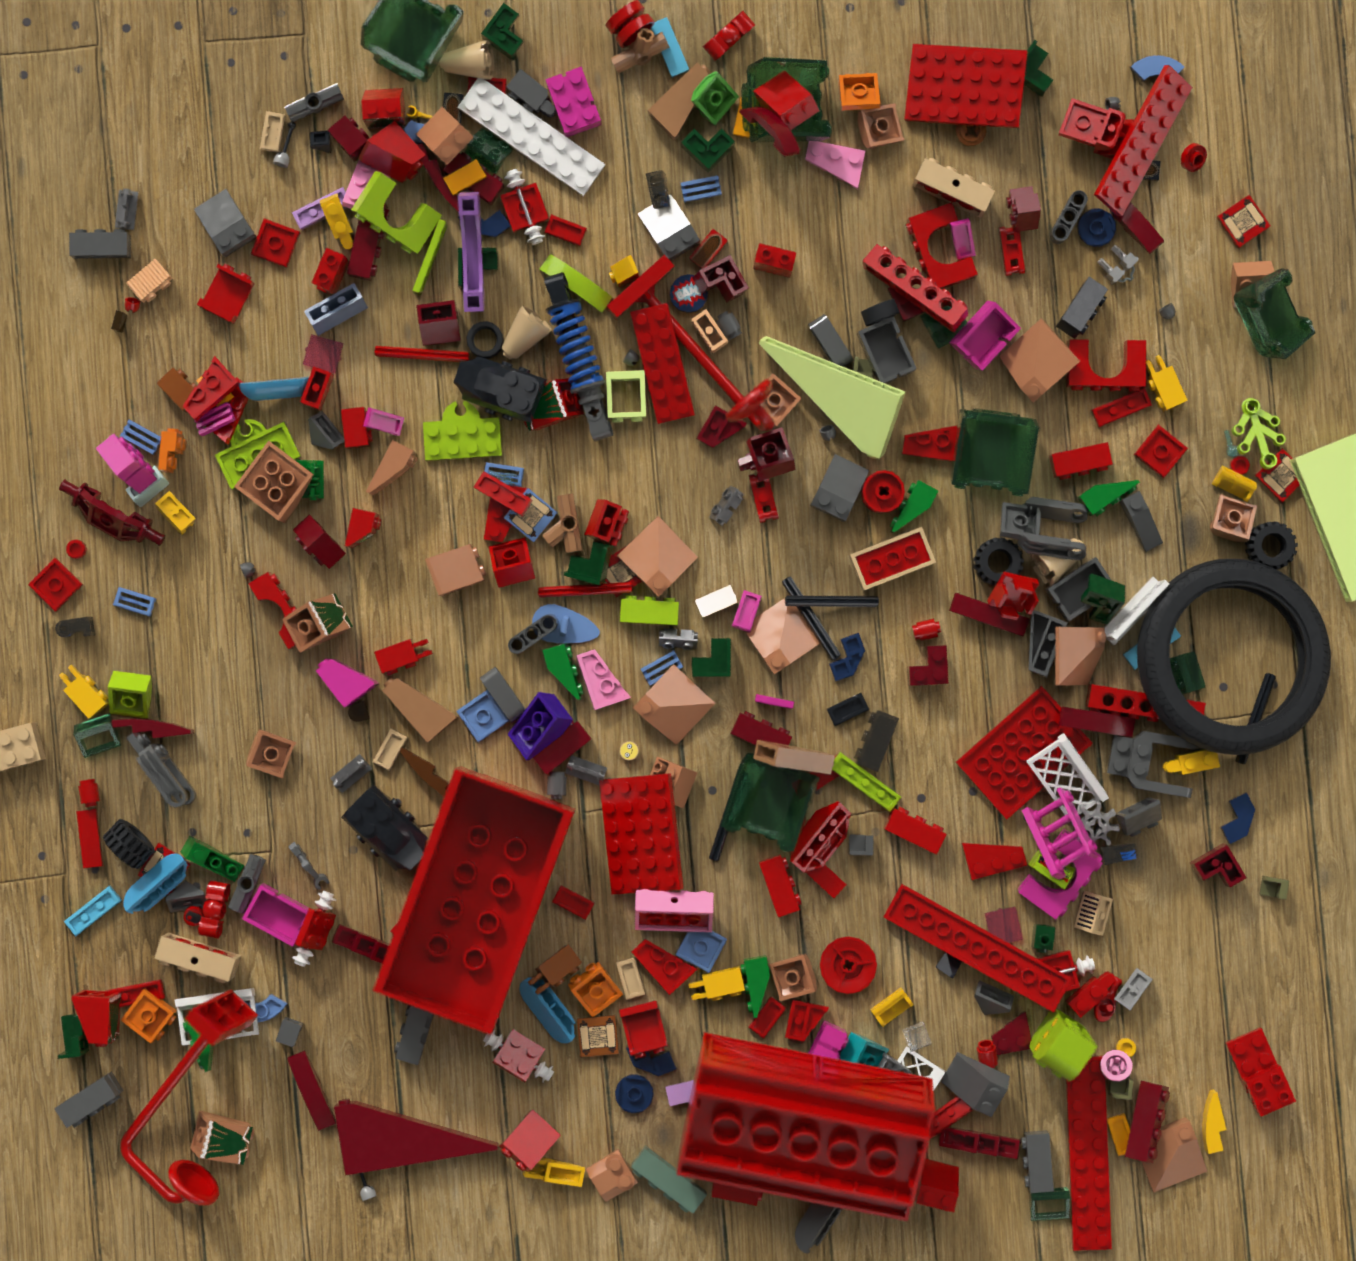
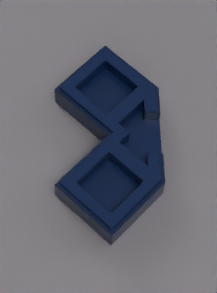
[458,210,511,238]
[829,633,865,682]
[1220,792,1255,844]
[626,1047,677,1077]

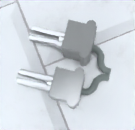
[1097,245,1139,285]

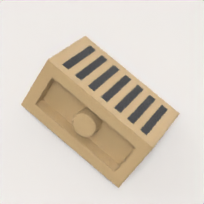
[1074,890,1113,936]

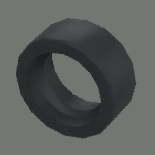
[861,299,899,326]
[467,321,504,359]

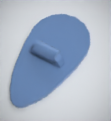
[532,604,600,643]

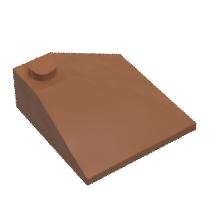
[999,318,1080,403]
[234,440,314,523]
[617,516,698,597]
[745,598,820,675]
[1055,627,1106,685]
[633,664,716,745]
[1141,1117,1207,1192]

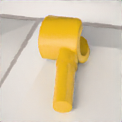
[406,105,432,120]

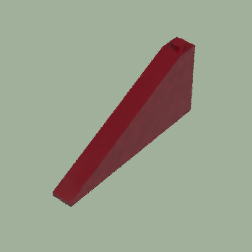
[334,1098,499,1175]

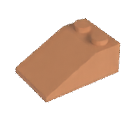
[366,440,418,496]

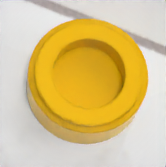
[1116,1038,1136,1057]

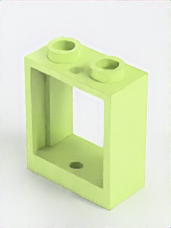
[606,370,646,423]

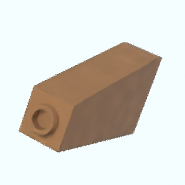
[648,62,711,141]
[382,678,458,743]
[753,740,835,774]

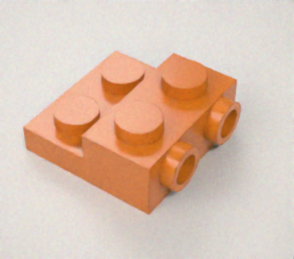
[839,73,880,111]
[158,428,186,473]
[568,961,623,1018]
[120,989,177,1043]

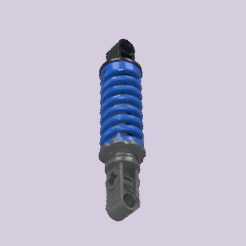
[544,272,613,441]

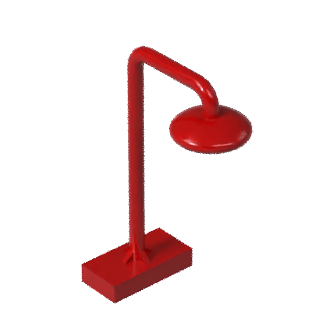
[606,254,774,432]
[120,989,259,1206]

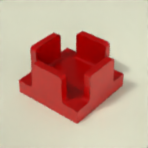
[987,572,1039,620]

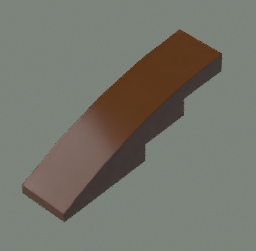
[400,748,449,797]

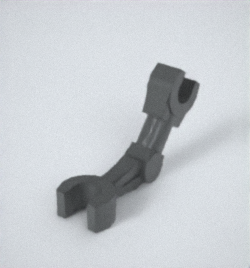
[288,842,330,890]

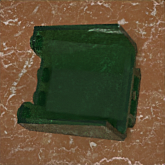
[361,0,464,82]
[741,57,832,143]
[950,408,1039,497]
[721,753,820,852]

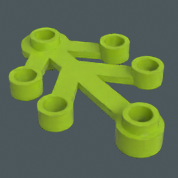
[1232,398,1286,469]

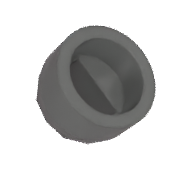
[1105,97,1121,110]
[1159,303,1176,319]
[623,349,639,366]
[820,425,836,441]
[240,562,256,579]

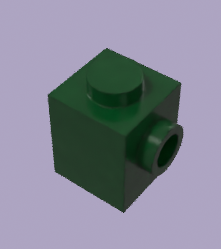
[1031,924,1056,953]

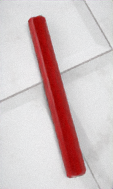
[374,346,470,362]
[538,582,633,598]

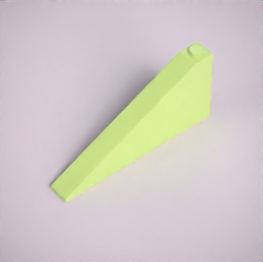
[759,336,906,459]
[1290,434,1356,602]

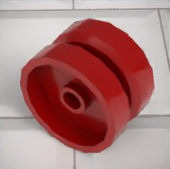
[605,0,655,48]
[861,470,905,514]

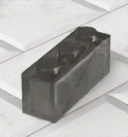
[854,710,899,772]

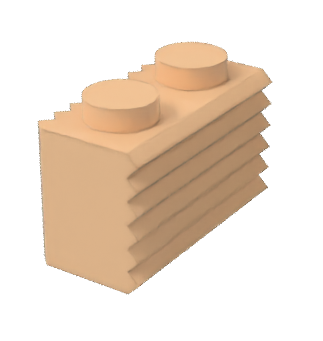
[126,259,173,303]
[692,309,728,353]

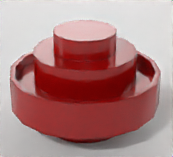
[1180,143,1207,172]

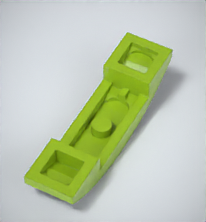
[539,254,613,313]

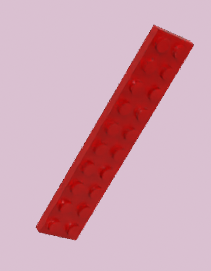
[883,884,1072,1012]
[1066,1055,1112,1251]

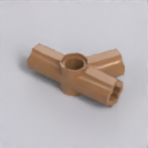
[611,28,670,73]
[542,493,583,553]

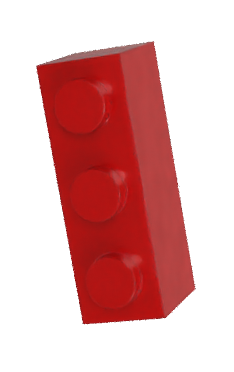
[1049,442,1113,480]
[884,806,947,855]
[759,854,802,918]

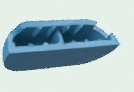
[239,377,315,401]
[123,854,188,914]
[519,977,575,1043]

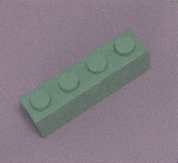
[631,1145,707,1213]

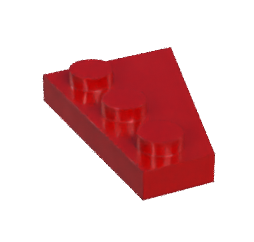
[182,356,239,422]
[206,377,249,445]
[902,424,964,462]
[484,485,530,543]
[961,843,1027,880]
[631,939,698,995]

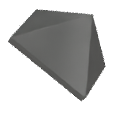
[308,411,345,449]
[166,880,207,913]
[974,980,1014,1015]

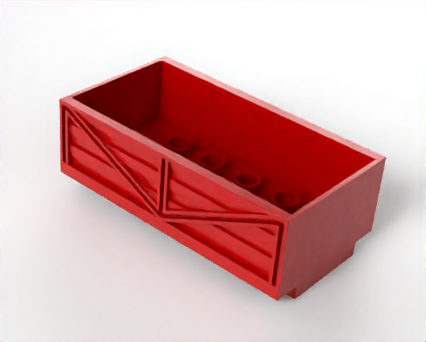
[373,766,576,1035]
[676,1032,935,1222]

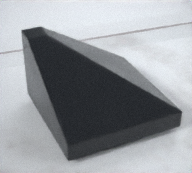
[310,130,331,153]
[936,952,962,979]

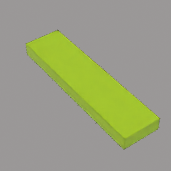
[412,219,448,295]
[832,752,901,812]

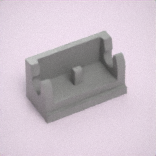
[1115,968,1153,1011]

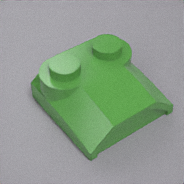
[691,71,739,125]

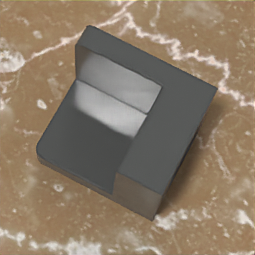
[849,834,874,855]
[276,1017,304,1047]

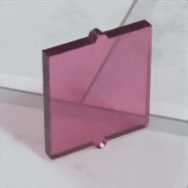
[303,334,344,374]
[984,907,1023,943]

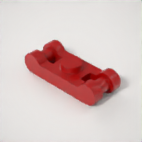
[999,225,1025,276]
[748,474,779,523]

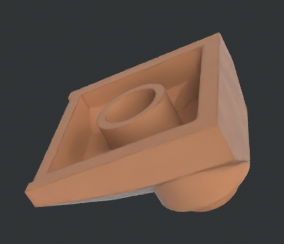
[857,103,905,149]
[762,373,802,427]
[1210,494,1257,542]
[246,729,296,778]
[768,954,817,1001]
[586,1149,639,1202]

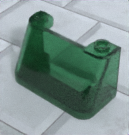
[1234,268,1316,360]

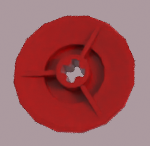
[820,936,877,994]

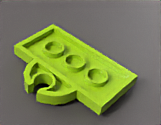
[423,401,502,461]
[215,419,301,490]

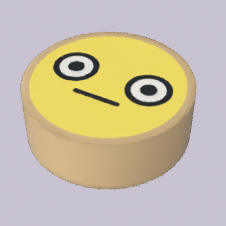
[620,741,639,760]

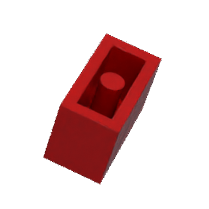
[300,366,334,411]
[341,407,373,449]

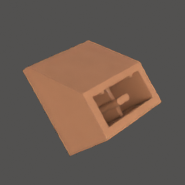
[1231,261,1276,308]
[650,756,698,808]

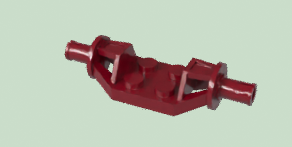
[59,479,166,546]

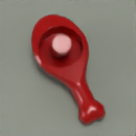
[1094,976,1122,1022]

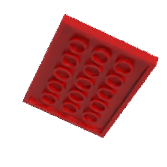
[904,44,1028,128]
[955,686,1093,820]
[599,773,684,895]

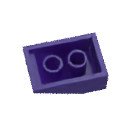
[508,692,573,761]

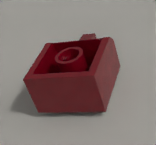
[737,427,796,482]

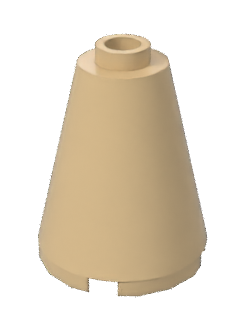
[440,40,494,80]
[501,306,552,360]
[1030,538,1083,586]

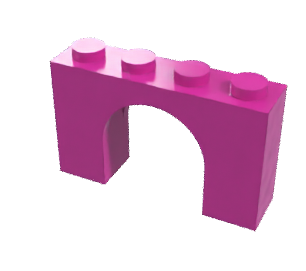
[1018,828,1103,920]

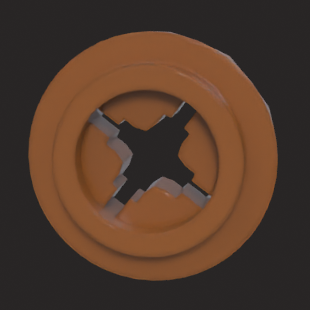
[956,124,986,146]

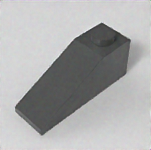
[1119,491,1163,552]

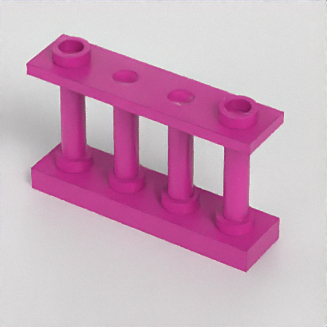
[1022,788,1099,880]

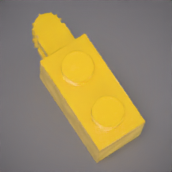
[320,194,353,250]
[1146,355,1188,412]
[59,664,109,719]
[1162,749,1220,775]
[688,966,745,1001]

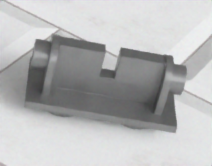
[115,189,138,230]
[709,486,744,526]
[659,628,698,650]
[330,754,372,793]
[565,755,607,785]

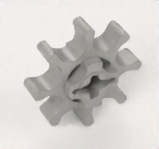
[1071,801,1120,845]

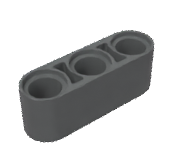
[1050,190,1088,244]
[808,314,854,367]
[508,614,558,654]
[480,667,526,723]

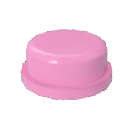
[1100,1050,1132,1082]

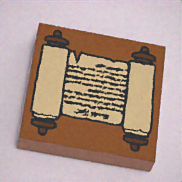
[577,1015,619,1057]

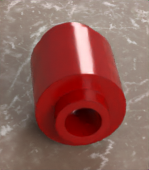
[912,618,941,641]
[78,778,100,807]
[977,1040,998,1069]

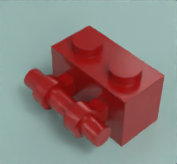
[584,499,629,547]

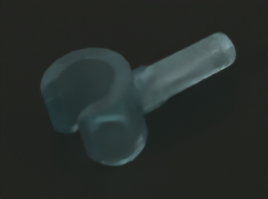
[1224,430,1239,456]
[490,470,518,485]

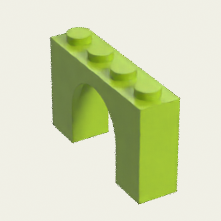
[351,171,442,254]

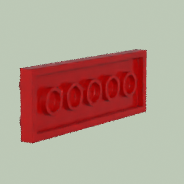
[630,302,696,424]

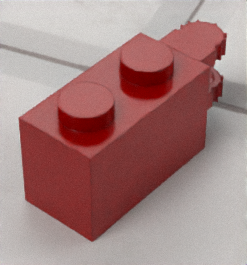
[374,639,433,676]
[1065,971,1116,1018]

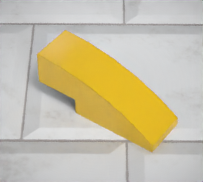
[1202,1089,1227,1154]
[522,1158,585,1187]

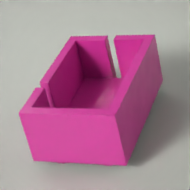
[545,66,602,137]
[949,300,1021,371]
[96,433,157,494]
[242,883,309,947]
[808,1020,849,1059]

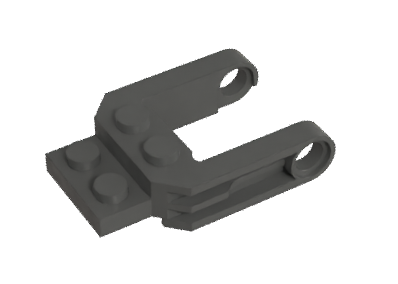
[1000,497,1088,560]
[1107,731,1200,798]
[127,733,196,807]

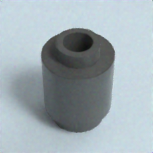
[716,311,742,340]
[547,772,567,799]

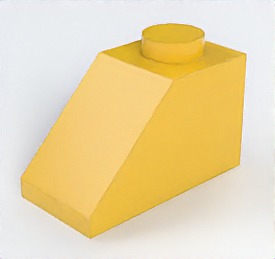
[608,255,639,287]

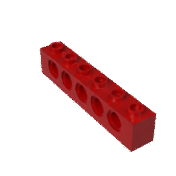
[862,244,968,333]
[1085,684,1206,722]

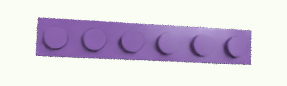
[458,192,485,312]

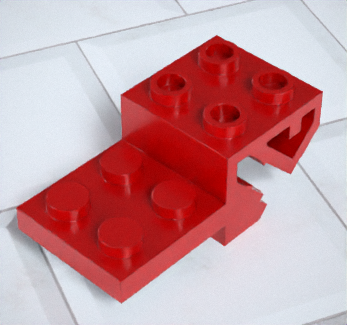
[1058,98,1134,159]
[1225,1027,1296,1117]

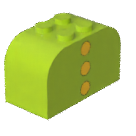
[1030,1008,1098,1081]

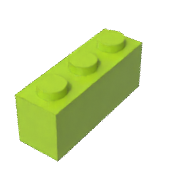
[620,595,679,625]

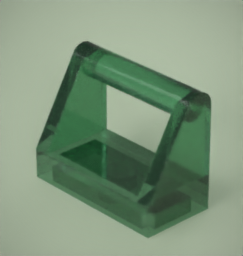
[73,713,122,758]
[1028,1187,1070,1221]

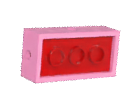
[635,889,713,932]

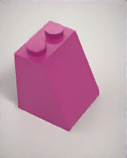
[316,658,379,708]

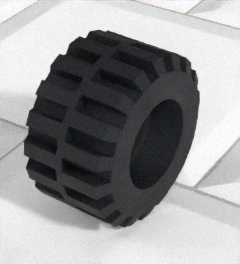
[1245,521,1298,569]
[973,537,1024,586]
[103,819,155,869]

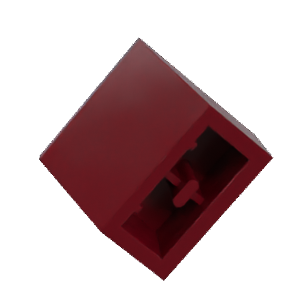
[416,300,461,346]

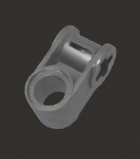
[878,1053,912,1074]

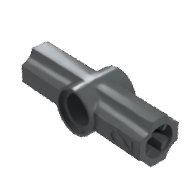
[285,83,344,123]
[228,854,266,914]

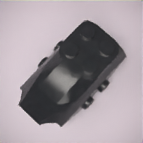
[454,356,547,423]
[341,784,428,871]

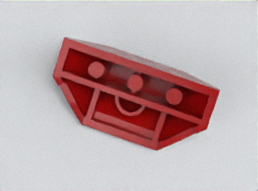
[790,801,851,873]

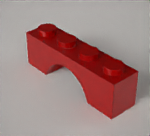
[248,572,297,649]

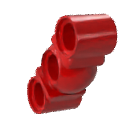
[702,11,755,61]
[198,880,231,939]

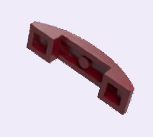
[739,107,800,157]

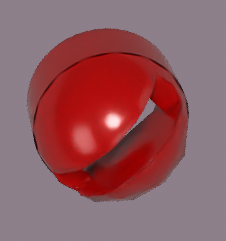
[124,297,140,313]

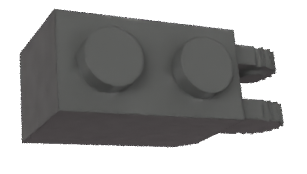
[506,69,556,118]

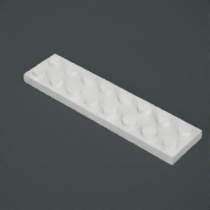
[458,78,605,197]

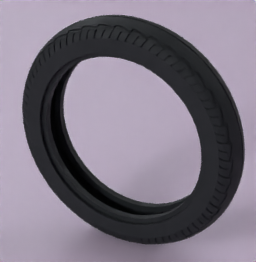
[1137,559,1331,755]

